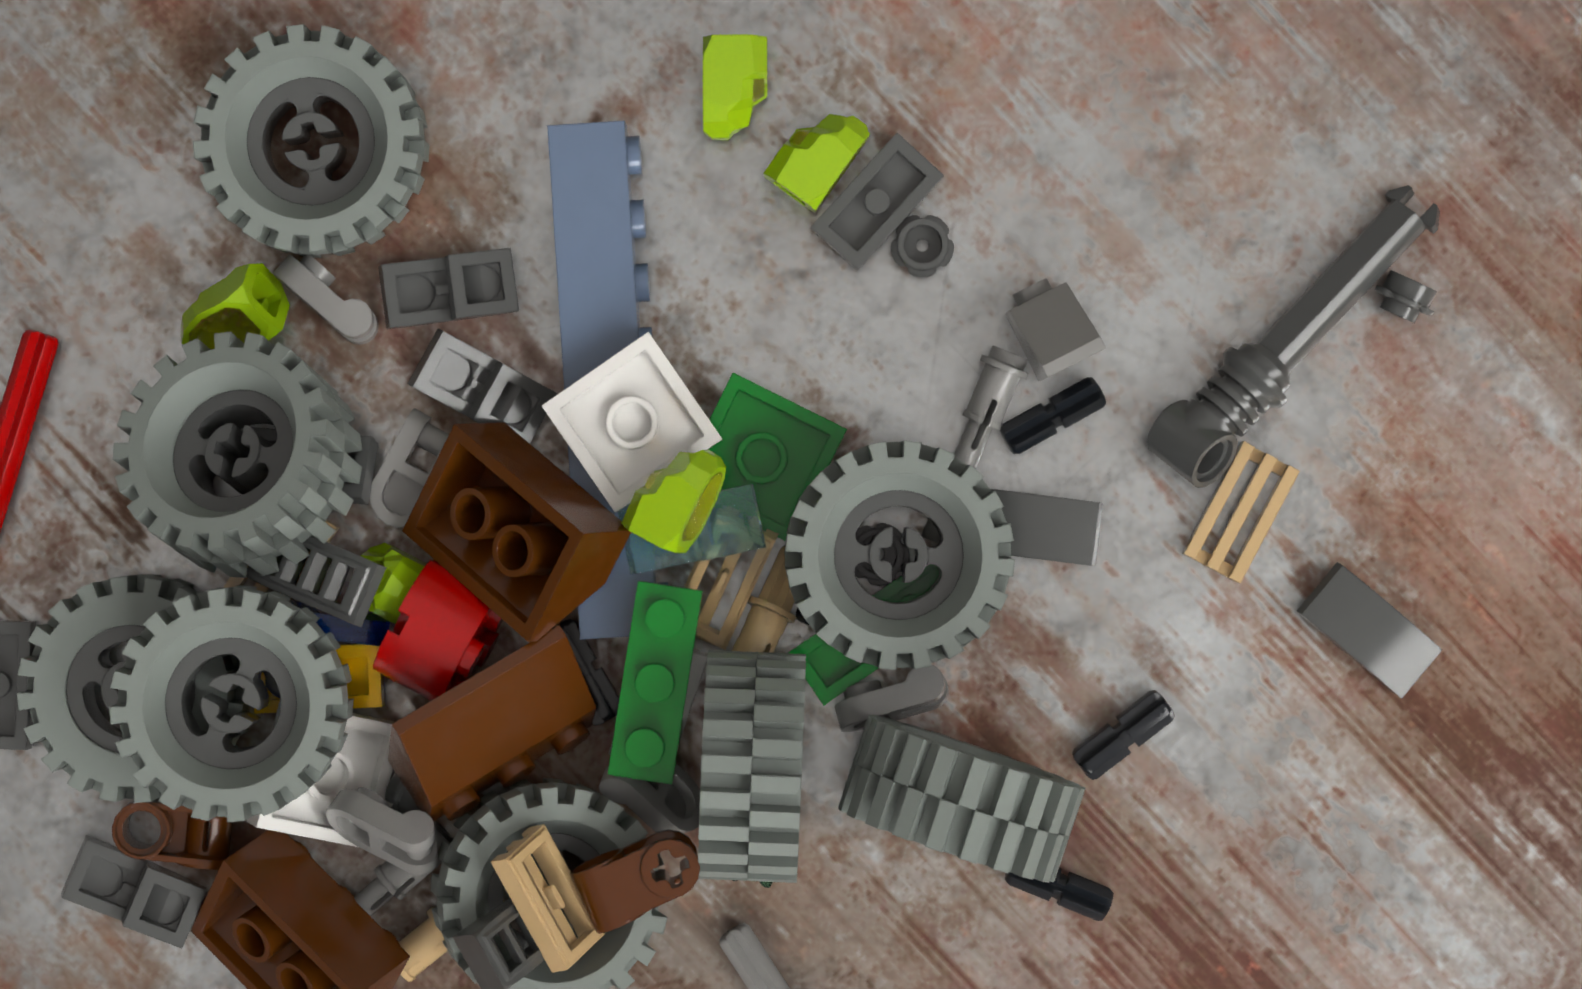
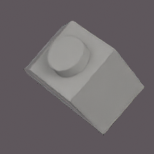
[1005,278,1106,381]

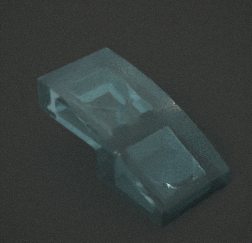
[618,484,766,574]

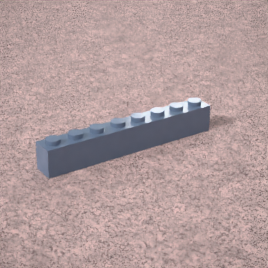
[547,121,668,640]

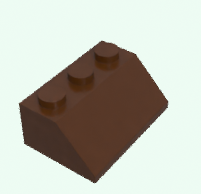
[402,422,631,642]
[388,625,596,821]
[191,830,410,989]

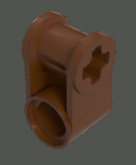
[112,798,233,870]
[569,829,700,934]

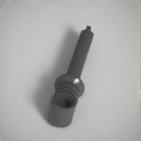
[1147,185,1440,488]

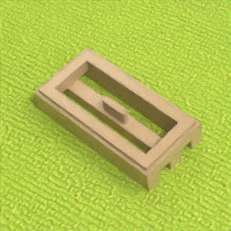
[1182,441,1300,584]
[684,507,778,650]
[491,824,605,973]

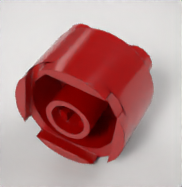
[372,560,503,701]

